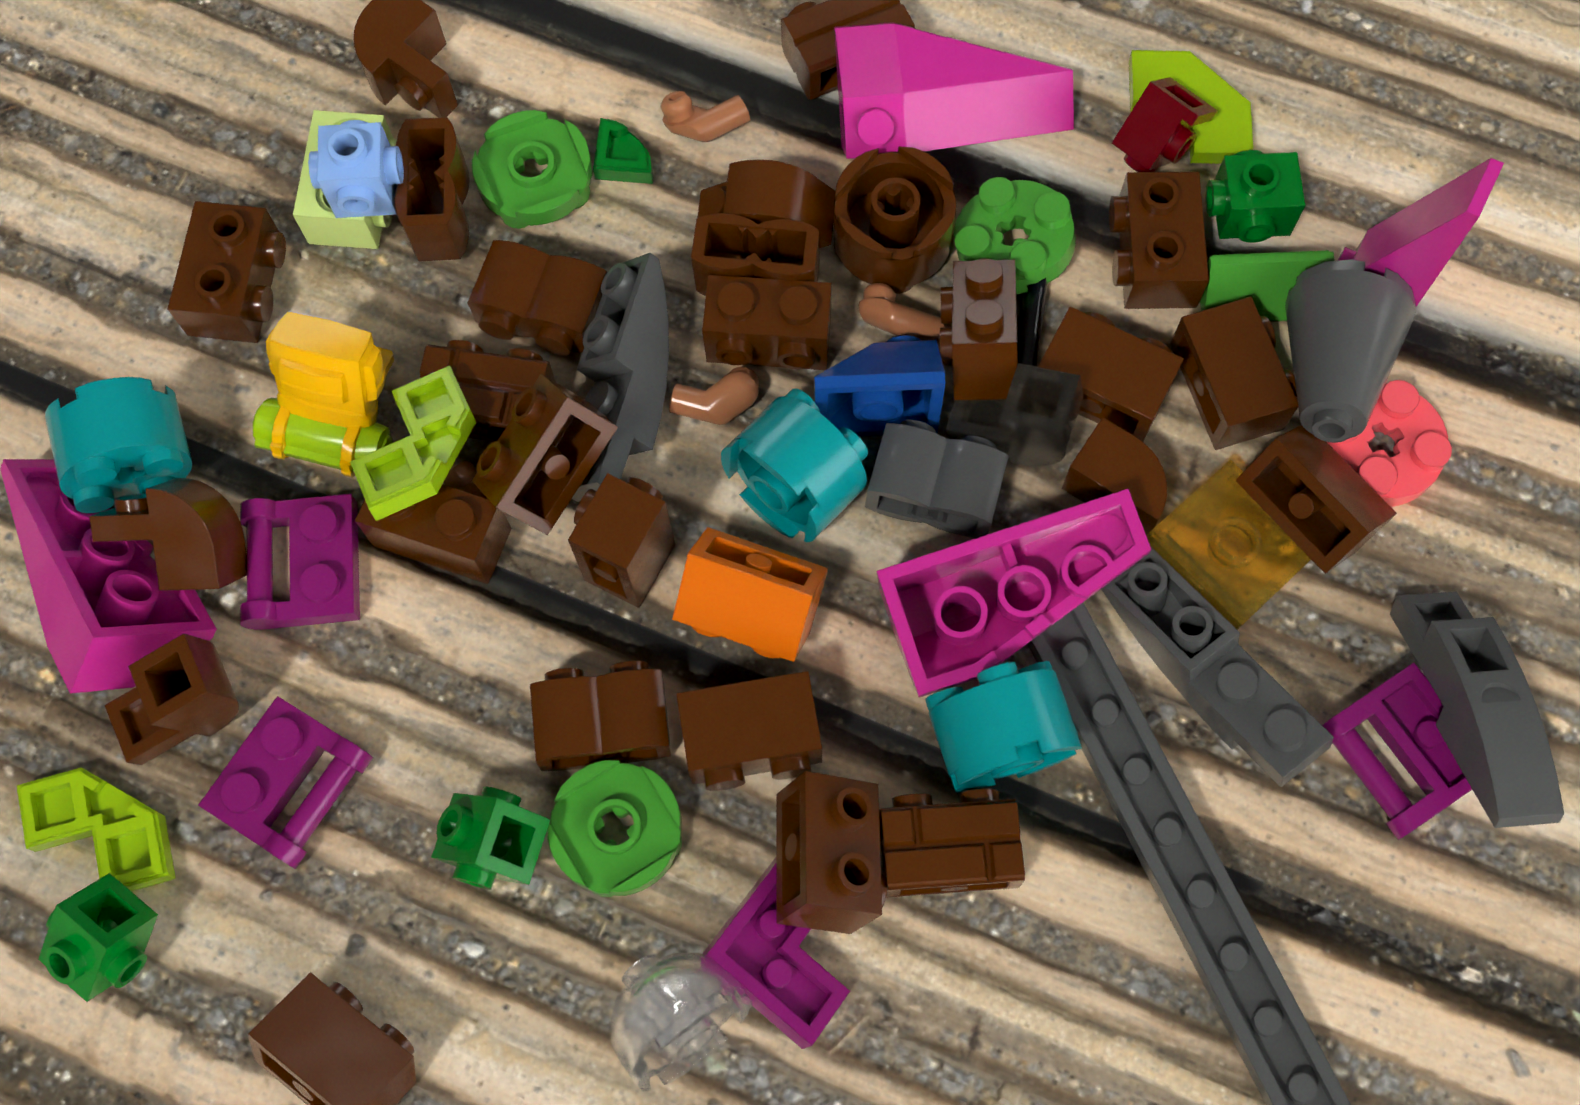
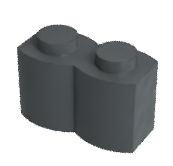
[865,420,1009,538]

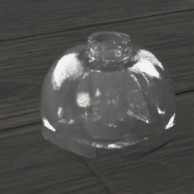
[609,953,752,1092]

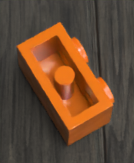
[672,527,828,662]

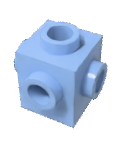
[308,120,404,218]

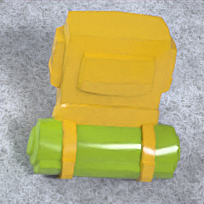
[253,312,394,478]

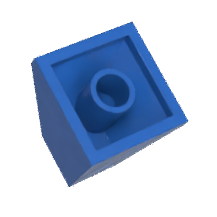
[814,335,946,437]

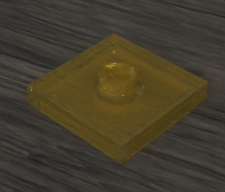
[1147,460,1311,630]

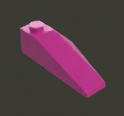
[834,22,1074,159]
[1337,158,1504,307]
[0,459,217,693]
[876,489,1152,698]

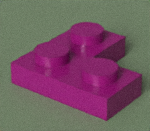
[699,857,850,1049]

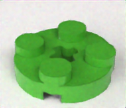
[472,110,593,229]
[954,177,1076,294]
[547,760,682,897]

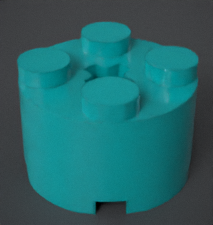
[45,377,192,513]
[721,388,868,542]
[925,661,1082,792]

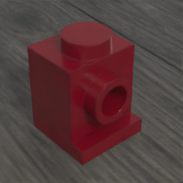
[1112,77,1218,172]

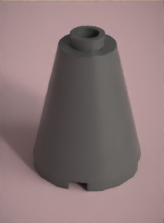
[1285,259,1416,443]

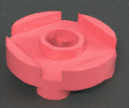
[1327,380,1452,507]

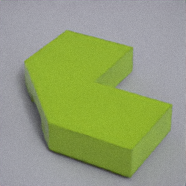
[1129,50,1253,164]
[350,365,476,521]
[16,767,176,891]

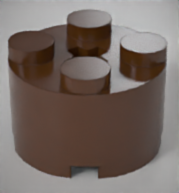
[834,146,957,294]

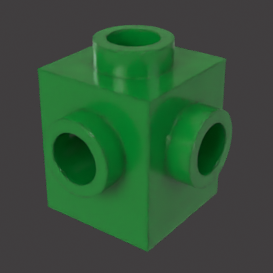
[1205,150,1305,243]
[431,786,551,890]
[38,873,158,1002]

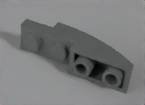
[572,253,669,502]
[1101,546,1334,787]
[1390,592,1564,828]

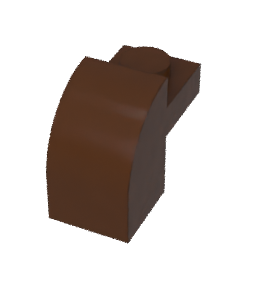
[353,0,458,118]
[697,159,836,248]
[1062,417,1167,539]
[89,478,247,590]
[105,633,239,765]

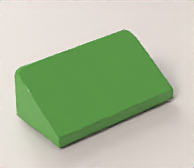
[1200,250,1335,322]

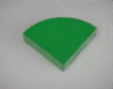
[593,118,653,184]

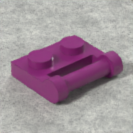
[240,494,360,630]
[1322,663,1472,840]
[198,696,373,869]

